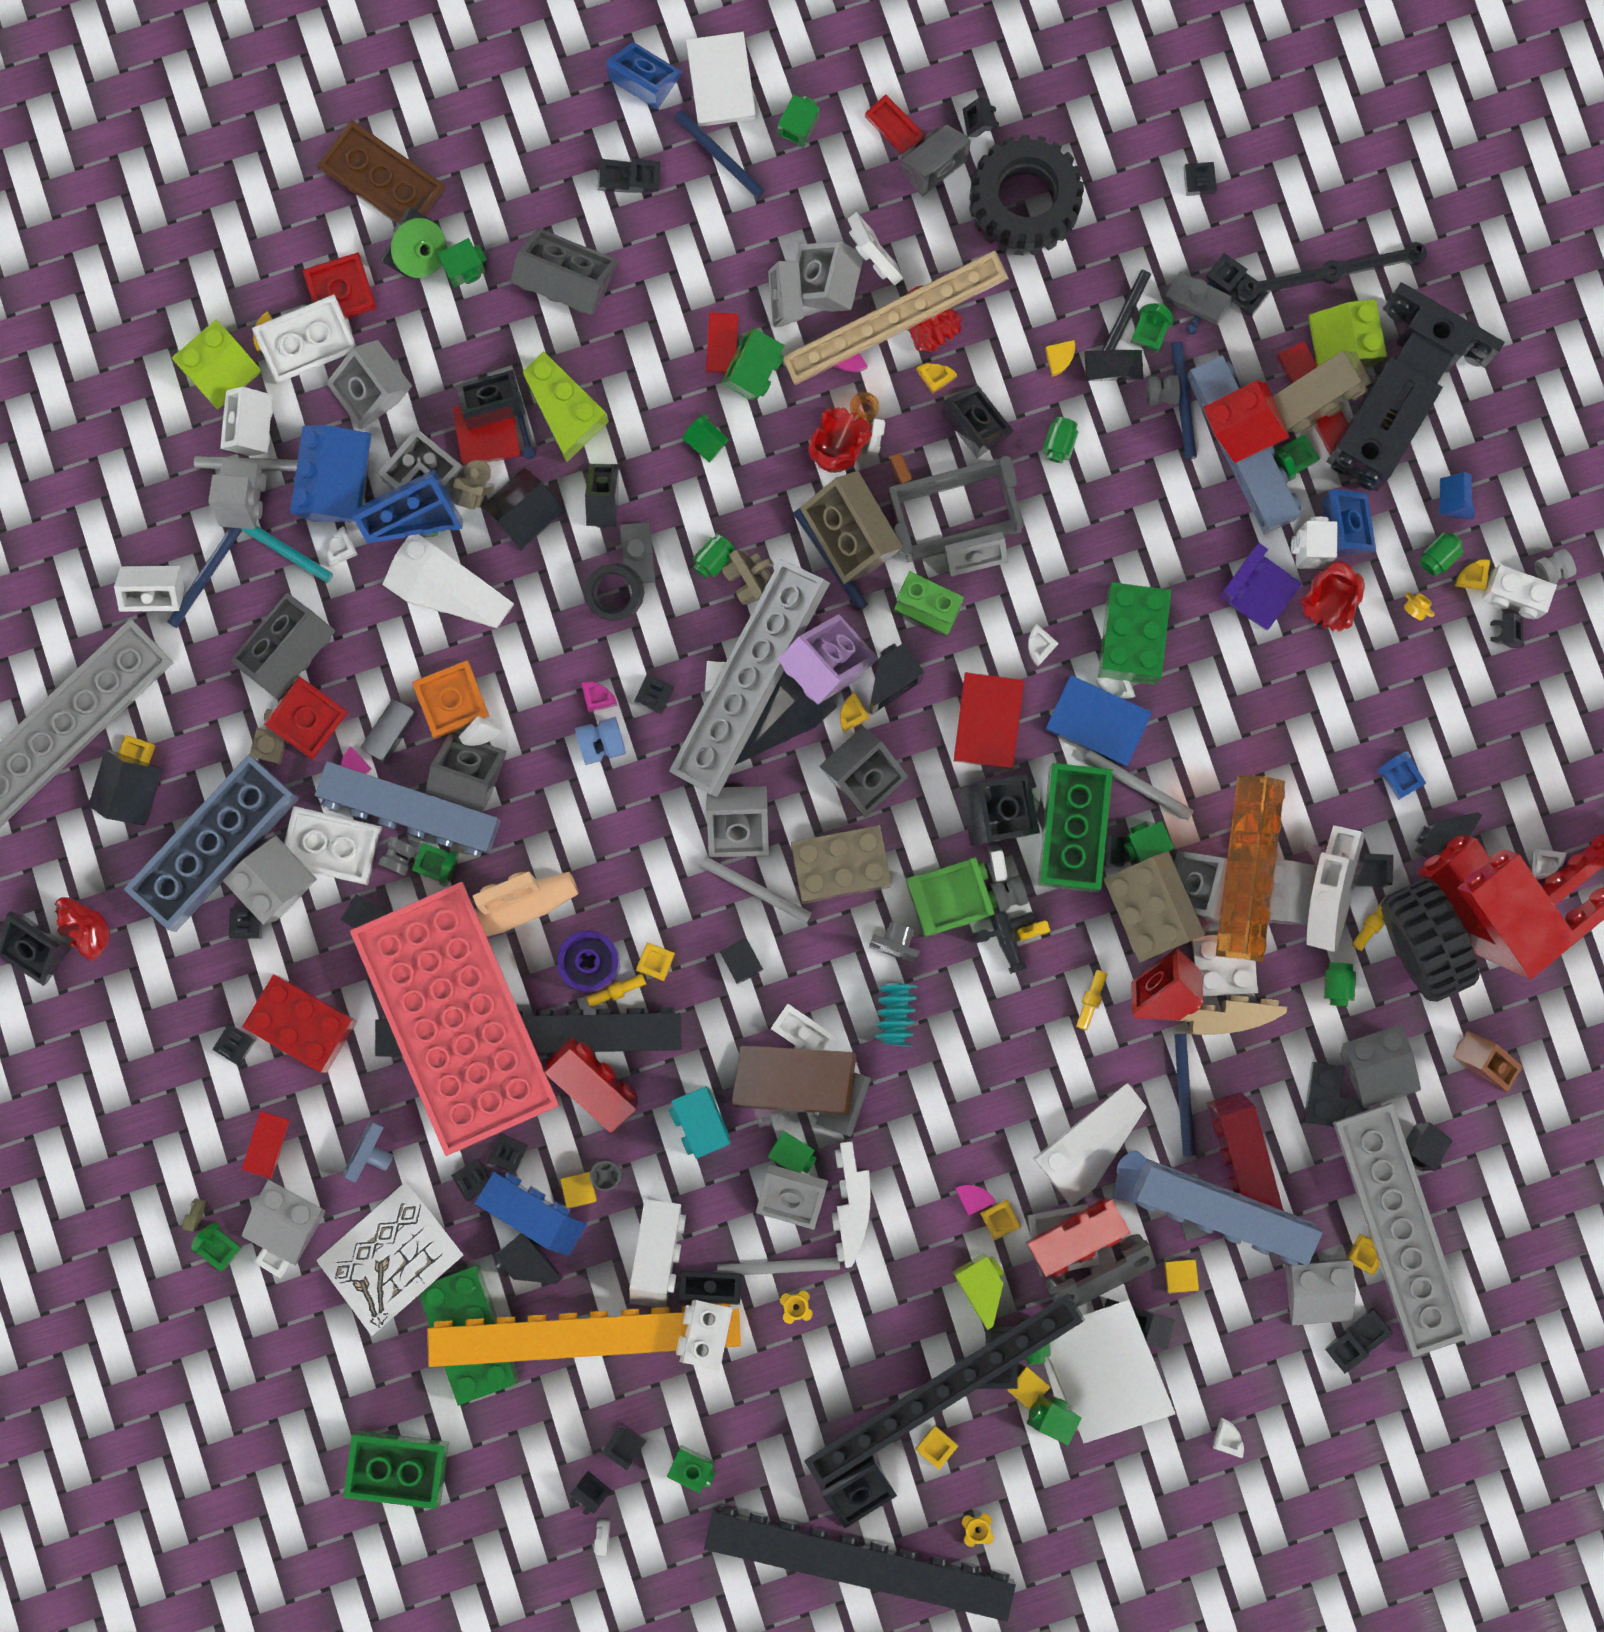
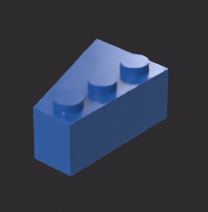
[352,469,464,543]
[475,1171,587,1256]

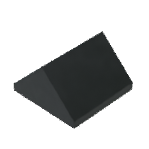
[456,370,526,430]
[941,385,1014,459]
[481,467,565,551]
[88,749,163,826]
[0,911,72,986]
[820,1455,897,1528]

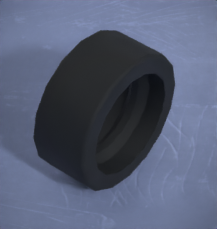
[584,563,645,621]

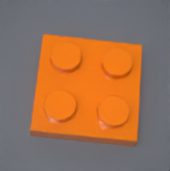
[412,660,490,739]

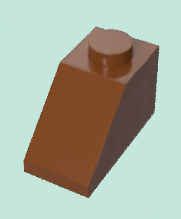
[1453,1031,1523,1092]

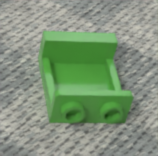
[894,571,964,637]
[905,857,997,938]

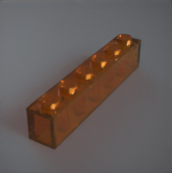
[1215,775,1285,962]

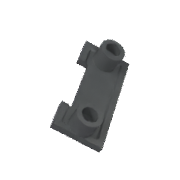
[869,922,920,964]
[1045,1234,1156,1307]

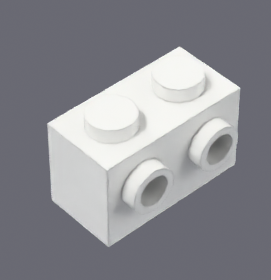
[220,387,273,456]
[1291,517,1337,569]
[1482,565,1557,619]
[114,566,185,612]
[676,1300,733,1370]

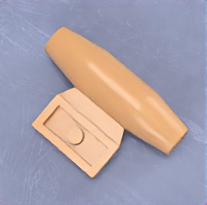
[473,872,579,937]

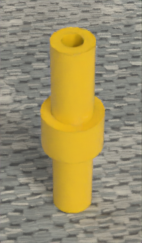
[1351,896,1386,951]
[1076,970,1108,1031]
[586,973,646,1007]

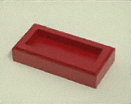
[865,94,926,155]
[706,312,739,373]
[241,1111,291,1179]

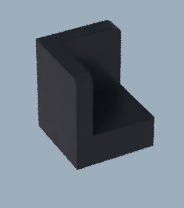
[1355,853,1394,888]
[719,938,764,985]
[1405,1122,1452,1172]
[602,1423,647,1470]

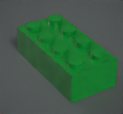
[1037,763,1113,893]
[419,1264,520,1406]

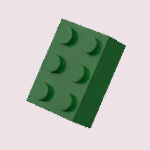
[1098,582,1171,685]
[343,1430,449,1509]

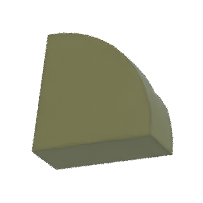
[182,1198,207,1232]

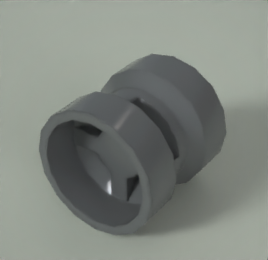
[1146,375,1180,406]
[378,836,418,876]
[990,875,1028,913]
[590,1160,622,1191]

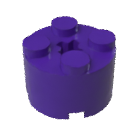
[557,931,621,993]

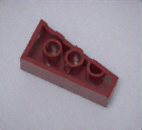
[1207,1092,1284,1211]

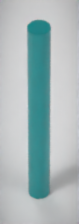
[241,526,333,583]

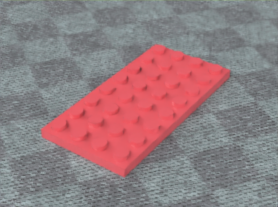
[350,882,560,1156]

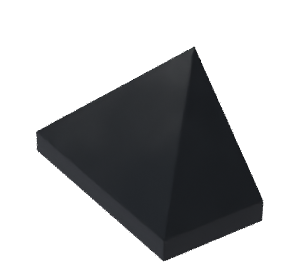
[1084,350,1144,381]

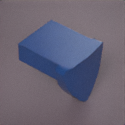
[1439,472,1475,520]
[1377,751,1426,800]

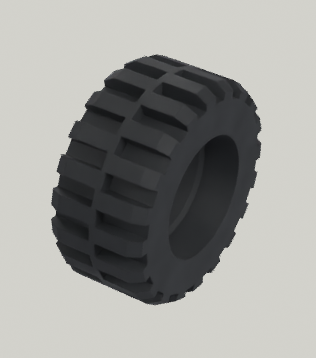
[969,134,1084,256]
[1381,879,1480,1002]

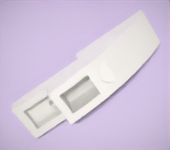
[1307,825,1365,952]
[832,1141,870,1268]

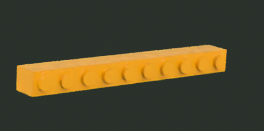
[427,1304,741,1367]

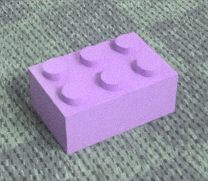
[777,614,878,705]

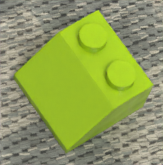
[1308,299,1387,368]
[172,319,262,410]
[952,1253,1005,1330]

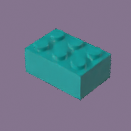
[669,1086,732,1159]

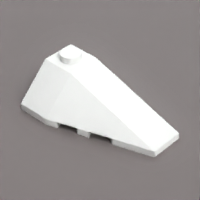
[382,534,514,628]
[1033,1083,1146,1206]

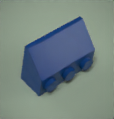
[290,425,372,522]

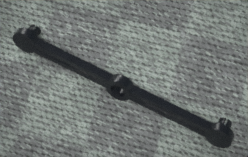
[1236,242,1427,302]

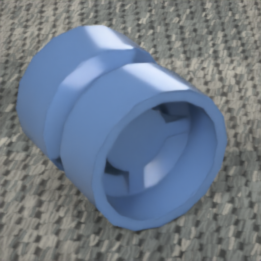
[575,717,626,765]

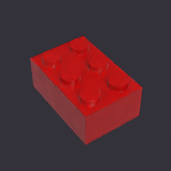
[242,974,357,1073]

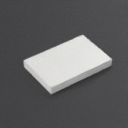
[686,32,756,127]
[252,294,357,384]
[284,806,382,886]

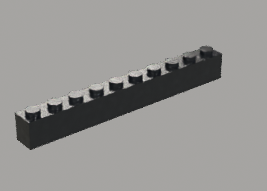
[375,1007,682,1057]
[804,1293,1085,1488]
[704,1505,1016,1622]

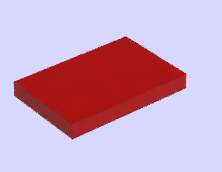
[953,672,1024,769]

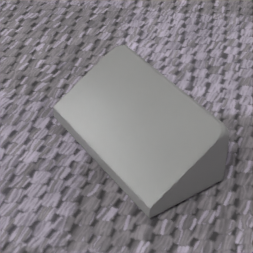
[768,261,804,327]

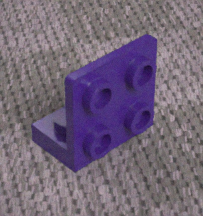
[1219,543,1301,630]

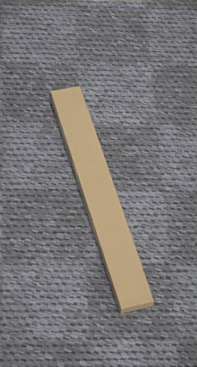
[783,250,1009,385]

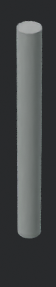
[194,456,298,472]
[1084,750,1194,820]
[701,856,812,923]
[717,1257,840,1275]

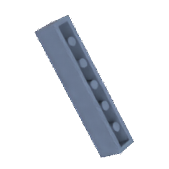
[1187,355,1301,535]
[315,761,501,858]
[1132,1158,1323,1266]

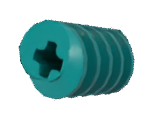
[875,983,918,1047]

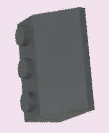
[510,228,619,315]
[230,593,335,700]

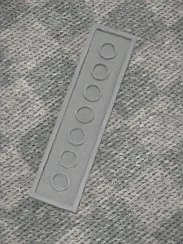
[669,559,830,797]
[0,618,174,828]
[1333,1103,1471,1357]

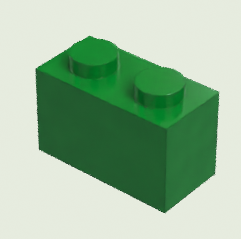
[720,328,785,401]

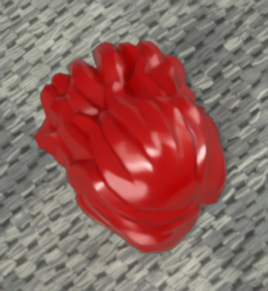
[907,285,963,352]
[808,407,873,473]
[1299,561,1365,632]
[54,897,110,962]

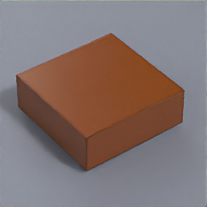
[889,453,912,485]

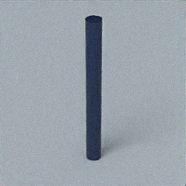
[674,110,765,199]
[1171,342,1197,460]
[793,508,868,611]
[167,527,242,628]
[1174,1034,1195,1156]

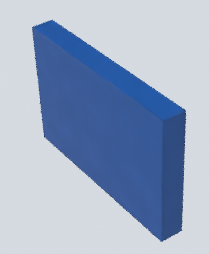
[1045,675,1152,767]

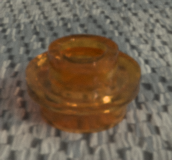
[850,392,879,421]

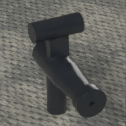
[971,911,1035,974]

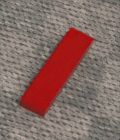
[1276,341,1349,455]

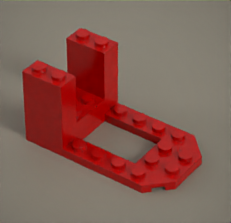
[1417,834,1604,980]

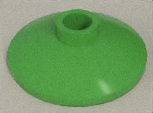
[391,218,446,278]

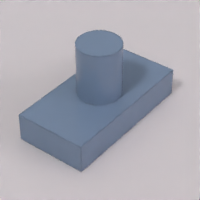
[343,1119,393,1183]

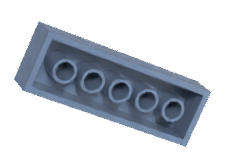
[124,754,299,932]

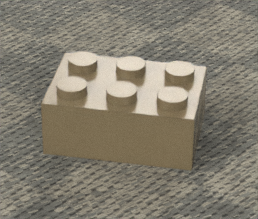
[1272,351,1374,434]
[800,471,903,584]
[791,825,892,904]
[1104,851,1205,963]

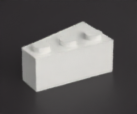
[629,1199,686,1308]

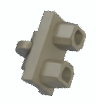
[453,460,495,510]
[721,550,774,605]

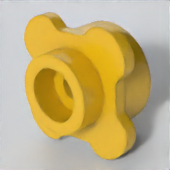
[1404,592,1435,620]
[780,1290,813,1324]
[962,1513,994,1547]

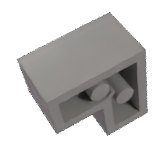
[378,428,465,494]
[208,460,266,529]

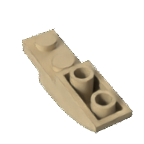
[1176,995,1287,1035]

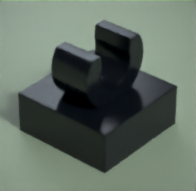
[962,97,999,137]
[1183,162,1217,196]
[1490,613,1523,648]
[634,674,674,715]
[229,908,262,939]
[212,1024,256,1066]
[488,1133,529,1173]
[451,1159,489,1201]
[570,1471,612,1515]

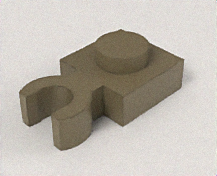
[249,709,287,765]

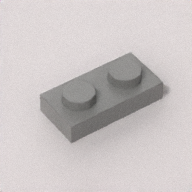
[944,532,1008,576]

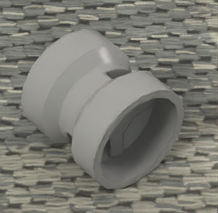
[1534,549,1577,584]

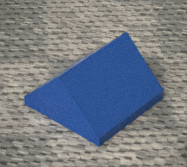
[606,42,682,110]
[1321,489,1376,557]

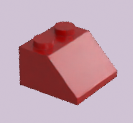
[1203,380,1290,463]
[1131,947,1203,1020]

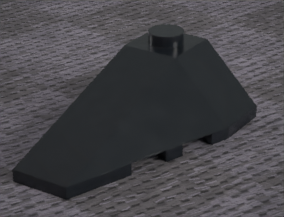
[734,671,837,766]

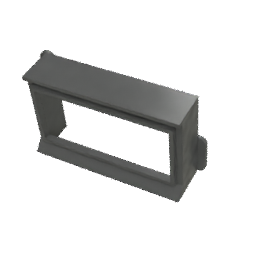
[888,456,1023,563]

